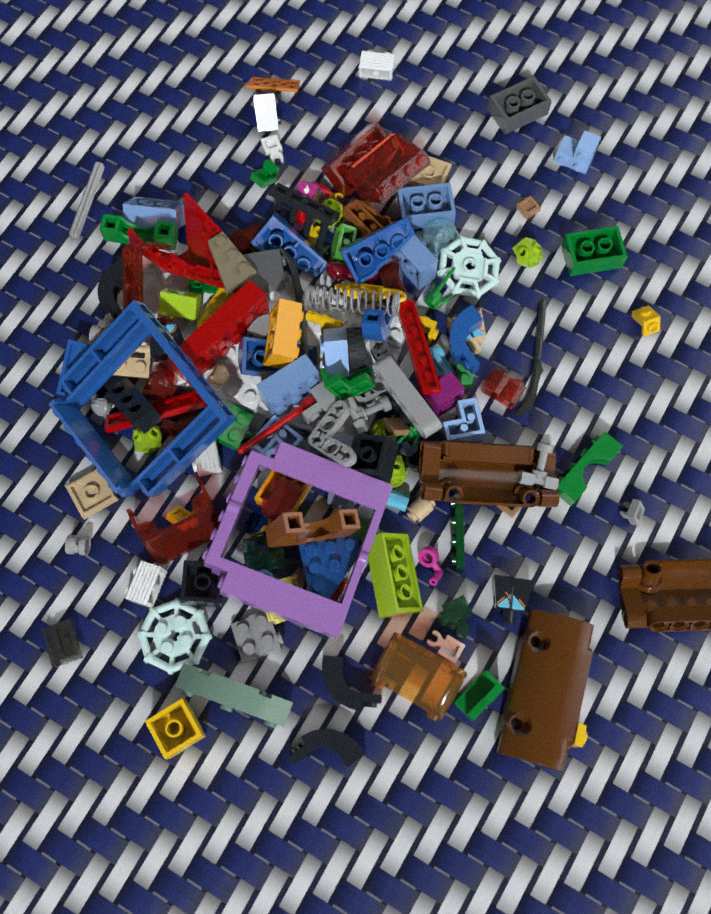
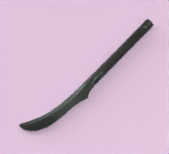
[279,247,310,358]
[515,299,547,416]

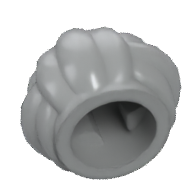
[91,398,112,416]

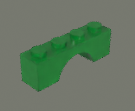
[99,214,179,250]
[557,432,623,506]

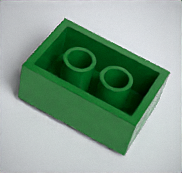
[561,226,628,276]

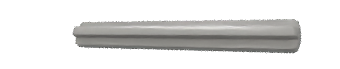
[69,162,105,239]

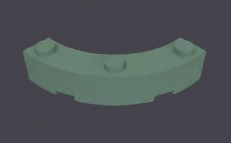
[175,663,293,728]

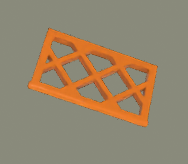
[246,77,301,92]

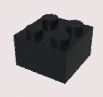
[348,434,399,481]
[180,560,224,608]

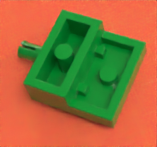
[217,397,256,450]

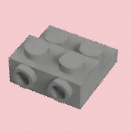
[231,611,284,664]

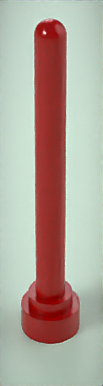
[237,395,316,454]

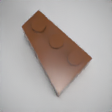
[342,199,393,238]

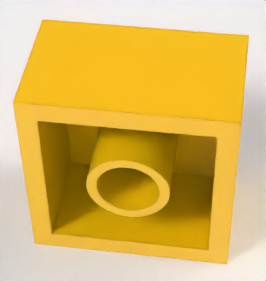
[145,698,206,759]

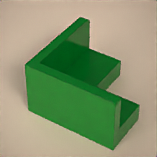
[320,367,376,401]
[454,670,505,721]

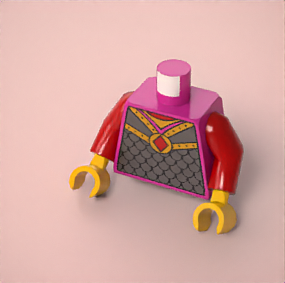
[296,181,343,238]

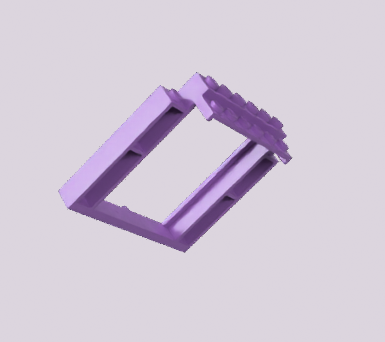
[202,441,393,639]

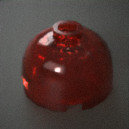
[141,362,177,401]

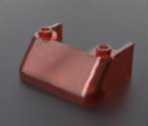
[122,243,174,322]
[126,474,221,565]

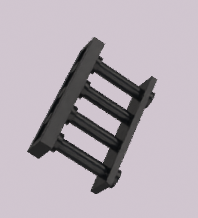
[262,183,340,256]

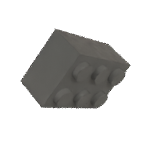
[488,76,552,135]

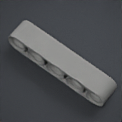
[372,355,442,439]

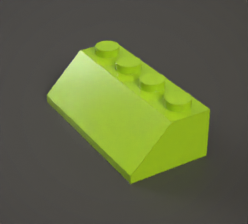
[368,533,424,618]

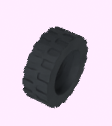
[346,327,366,370]

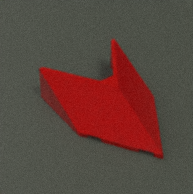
[128,192,224,289]

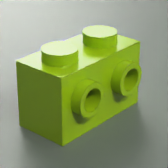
[159,288,202,321]

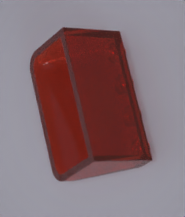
[349,133,431,204]

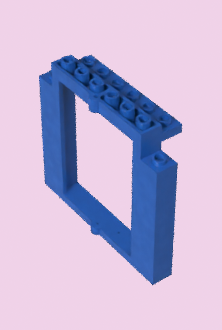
[48,300,237,497]

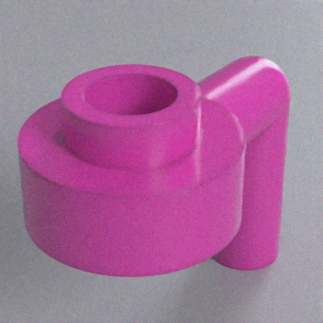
[418,546,443,586]

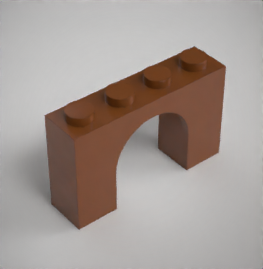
[265,509,361,547]

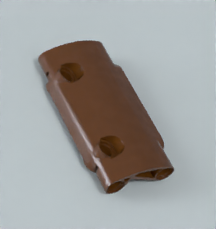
[419,440,559,507]
[618,559,711,632]
[497,609,594,772]

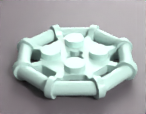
[437,235,501,299]
[136,598,212,675]

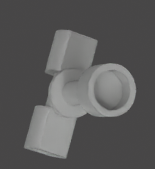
[343,395,392,434]
[516,442,559,490]

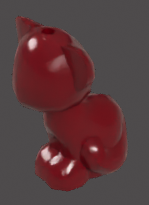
[326,260,379,285]

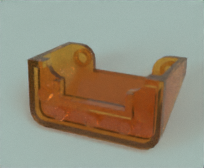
[369,632,467,722]

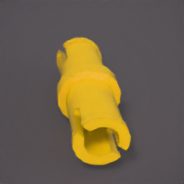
[305,309,344,328]

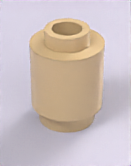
[407,495,436,522]

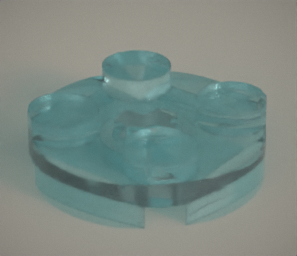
[422,219,459,255]

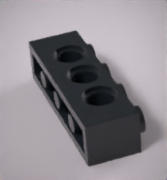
[104,376,163,434]

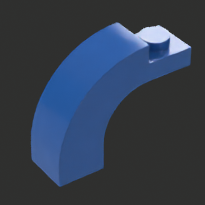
[449,305,483,375]
[361,306,393,342]

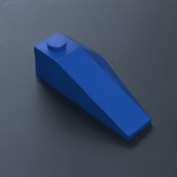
[251,211,328,277]
[338,216,415,285]
[238,337,317,377]

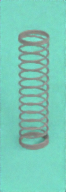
[304,285,400,317]

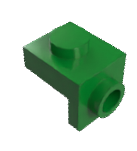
[250,159,280,189]
[455,362,475,390]

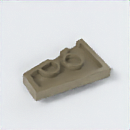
[208,232,257,294]

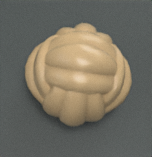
[209,365,230,385]

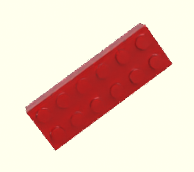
[168,280,270,386]

